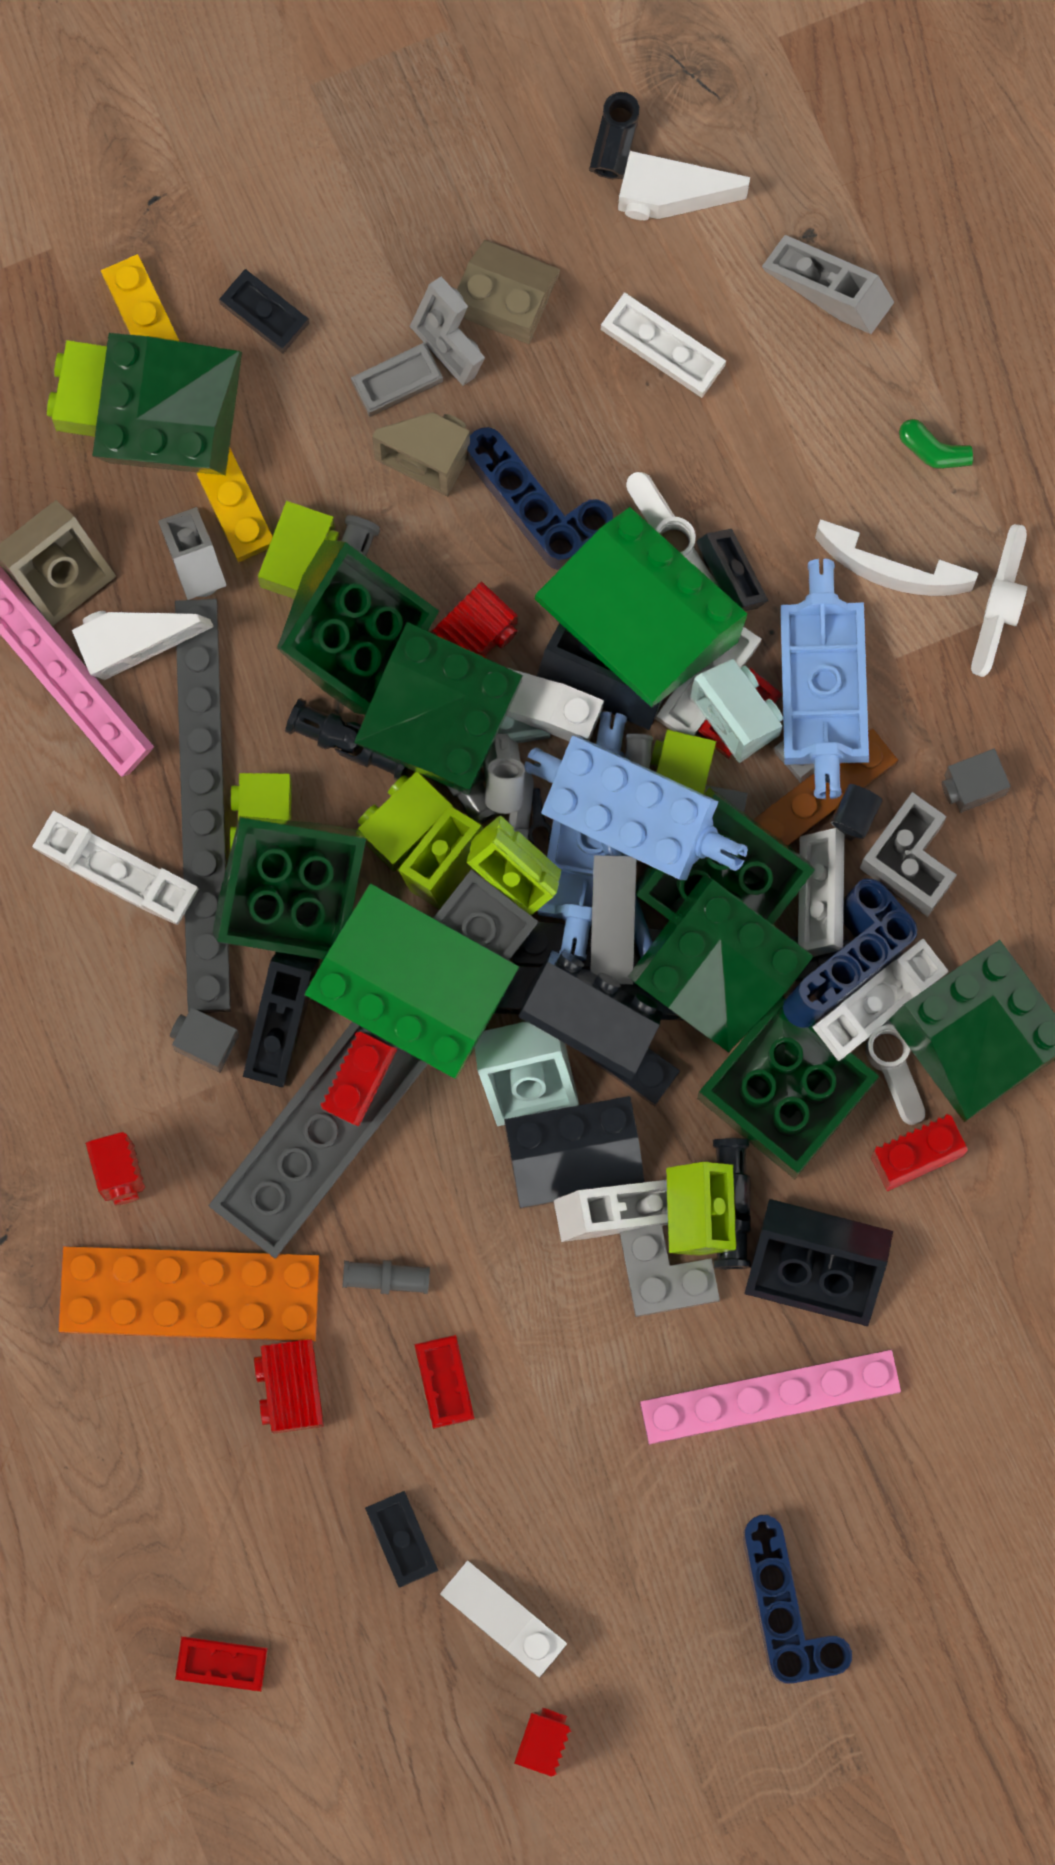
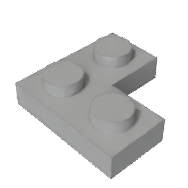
[409,276,485,386]
[619,1224,720,1317]

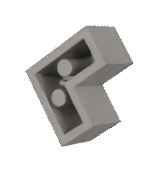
[859,792,957,917]

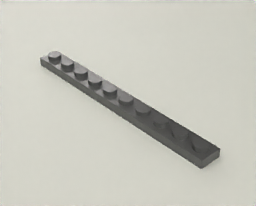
[175,599,231,1013]

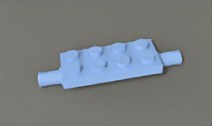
[780,559,869,799]
[538,712,629,961]
[524,735,748,880]

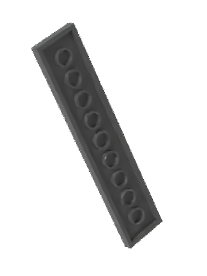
[208,869,539,1258]

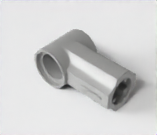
[483,734,525,814]

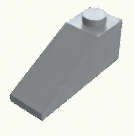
[762,235,894,334]

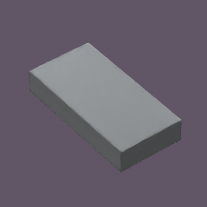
[351,342,443,417]

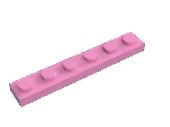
[0,566,154,777]
[640,1350,901,1445]

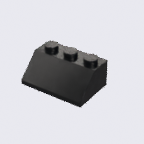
[537,623,666,730]
[519,950,663,1080]
[504,1096,645,1209]
[744,1199,893,1327]

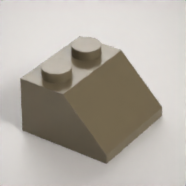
[457,240,560,344]
[372,412,470,497]
[0,500,116,626]

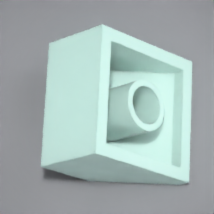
[690,659,783,763]
[475,1021,579,1126]

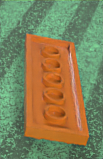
[59,1246,320,1342]

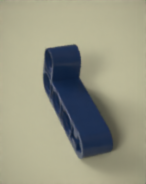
[468,427,613,570]
[783,878,917,1028]
[743,1515,852,1684]

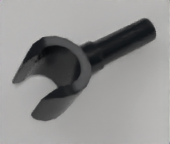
[528,788,552,845]

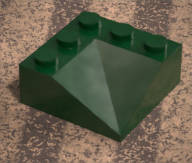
[92,333,242,476]
[277,540,440,715]
[354,622,523,796]
[635,787,815,925]
[212,816,366,959]
[627,874,813,1053]
[889,940,1055,1122]
[697,996,879,1180]

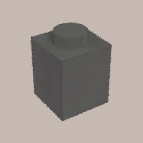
[941,748,1011,813]
[170,1007,239,1073]

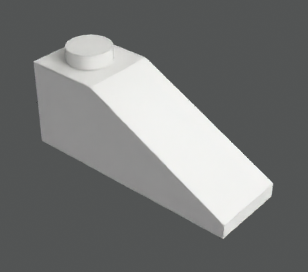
[618,151,750,220]
[72,611,213,680]
[506,668,604,742]
[554,1180,668,1242]
[440,1561,567,1678]

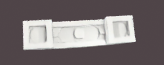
[815,519,978,596]
[32,811,199,925]
[813,939,949,1061]

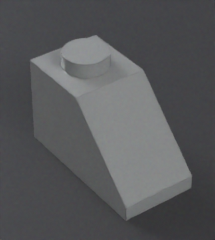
[158,507,227,600]

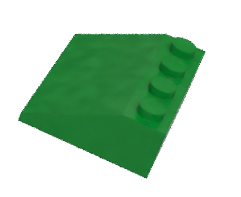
[534,507,748,707]
[304,884,519,1079]

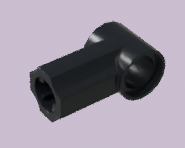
[589,92,640,180]
[830,784,883,841]

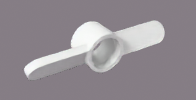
[626,472,719,587]
[971,524,1027,677]
[866,1020,925,1125]

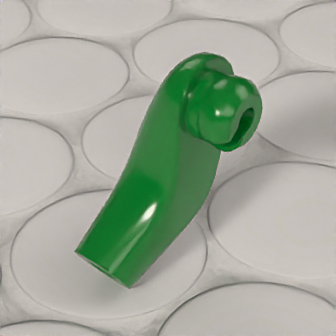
[899,419,973,469]

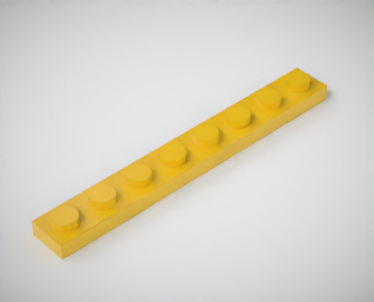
[101,254,272,563]

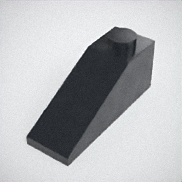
[243,952,319,1088]

